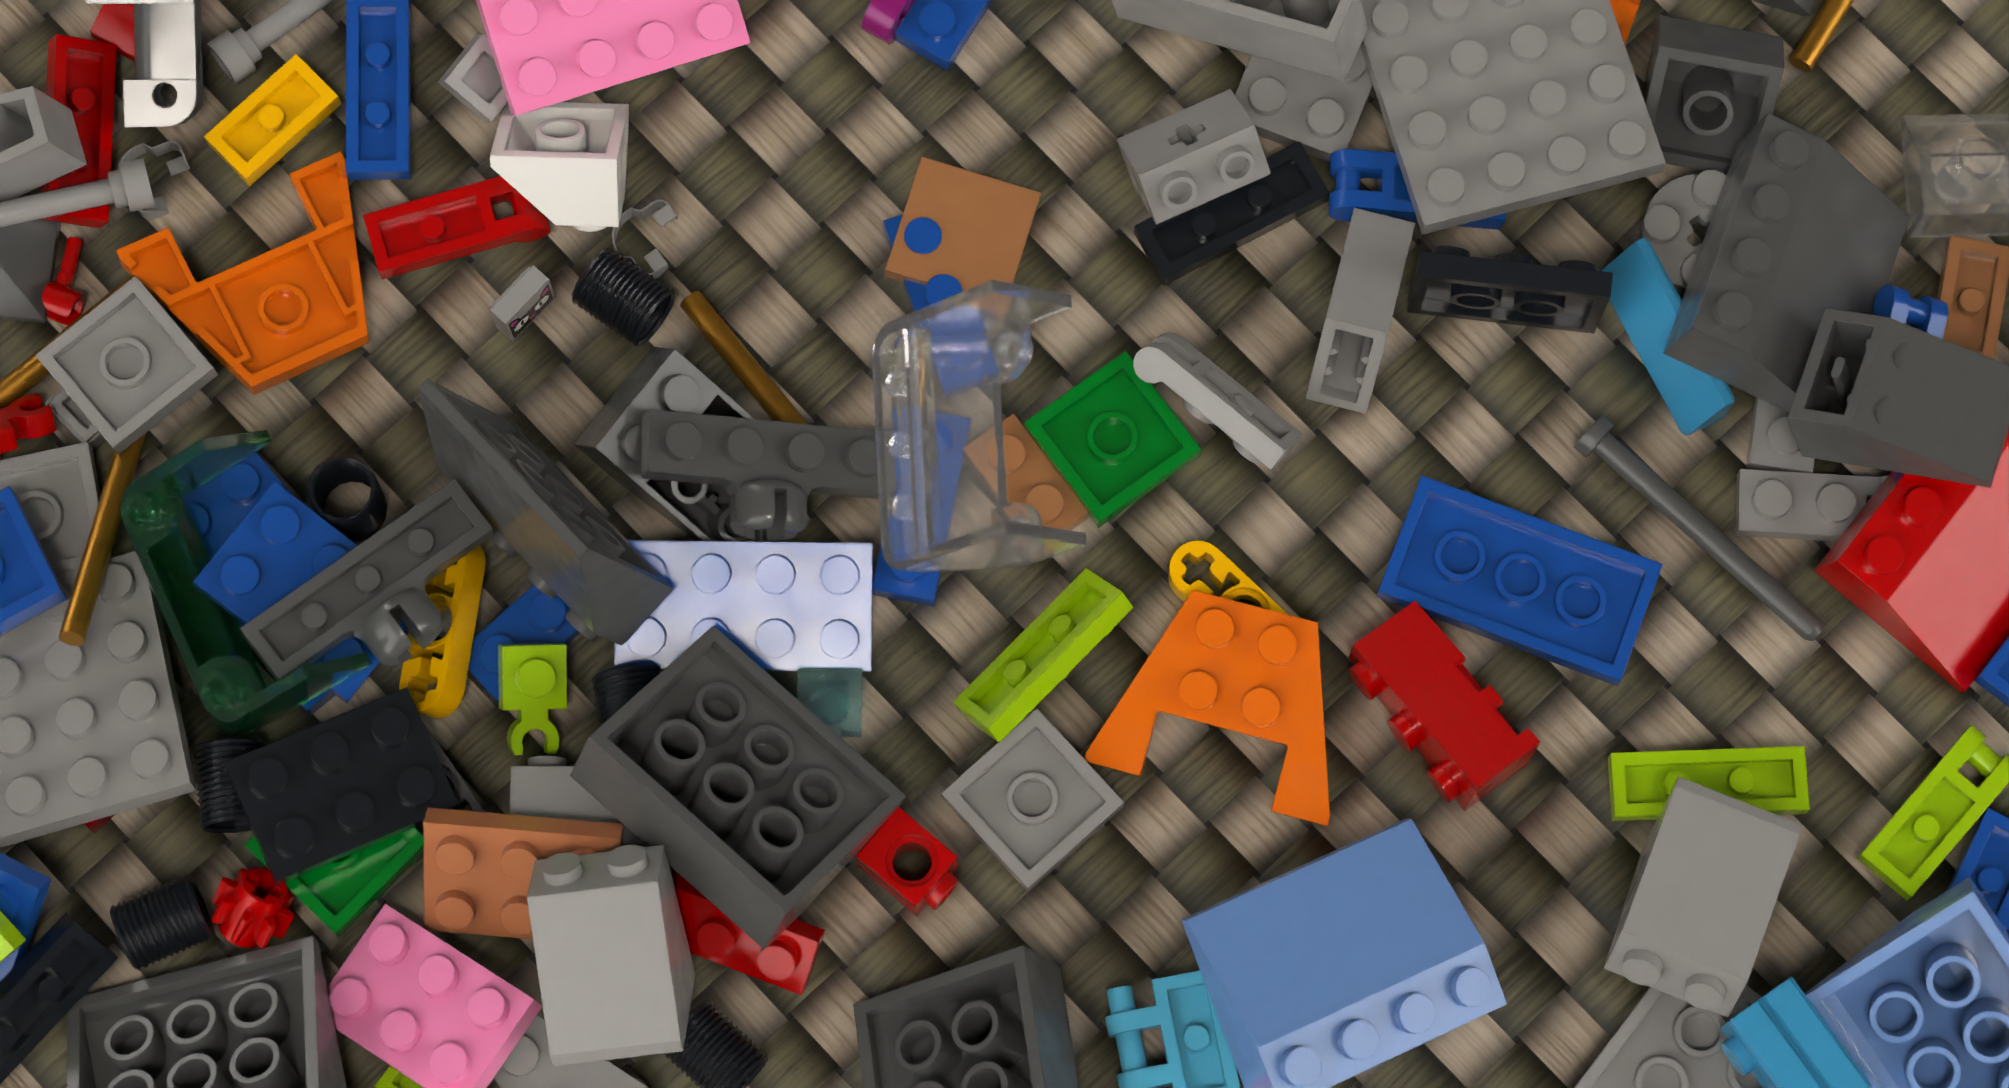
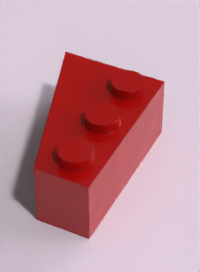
[1348,601,1540,811]

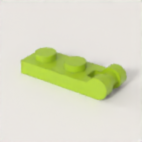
[1856,724,2009,901]

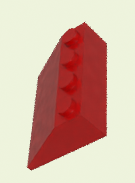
[1814,432,2009,693]

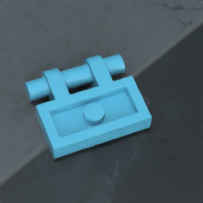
[1105,971,1240,1088]

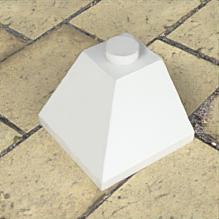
[490,102,629,232]

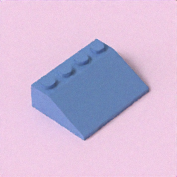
[1181,818,1507,1088]
[1804,877,2009,1088]

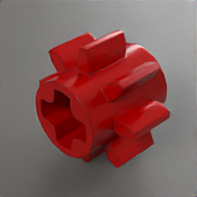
[211,868,295,949]

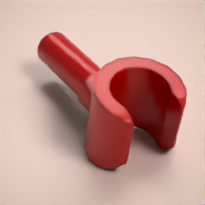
[42,237,86,326]

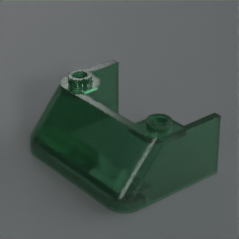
[121,430,372,737]

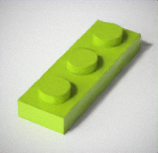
[952,568,1134,743]
[1608,746,1810,821]

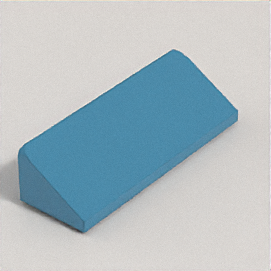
[1602,237,1735,435]

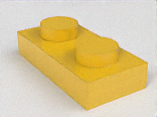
[204,54,342,186]

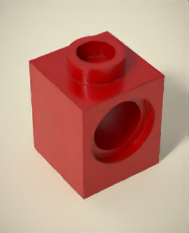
[856,807,960,916]

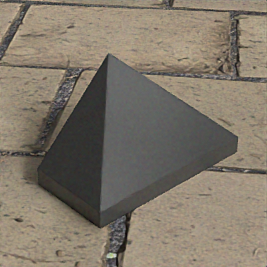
[0,197,61,323]

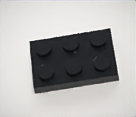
[1407,246,1613,334]
[224,687,459,886]

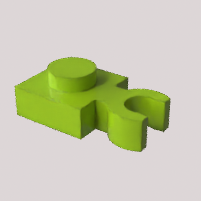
[498,642,567,755]

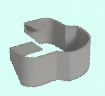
[117,141,190,220]
[612,199,678,279]

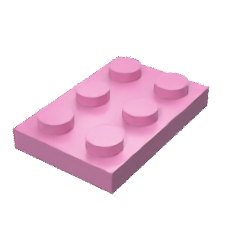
[327,904,542,1088]

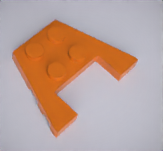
[116,151,369,395]
[1084,590,1331,827]

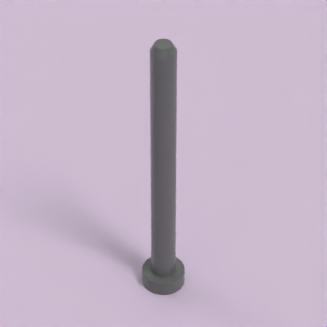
[1574,414,1824,641]

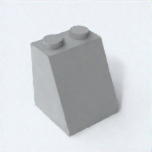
[1604,777,1803,1018]
[527,845,695,1066]

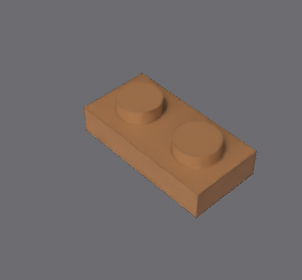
[1936,235,2009,360]
[962,413,1089,555]

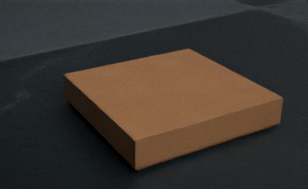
[884,157,1041,313]

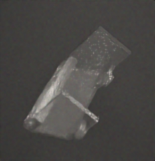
[872,280,1087,573]

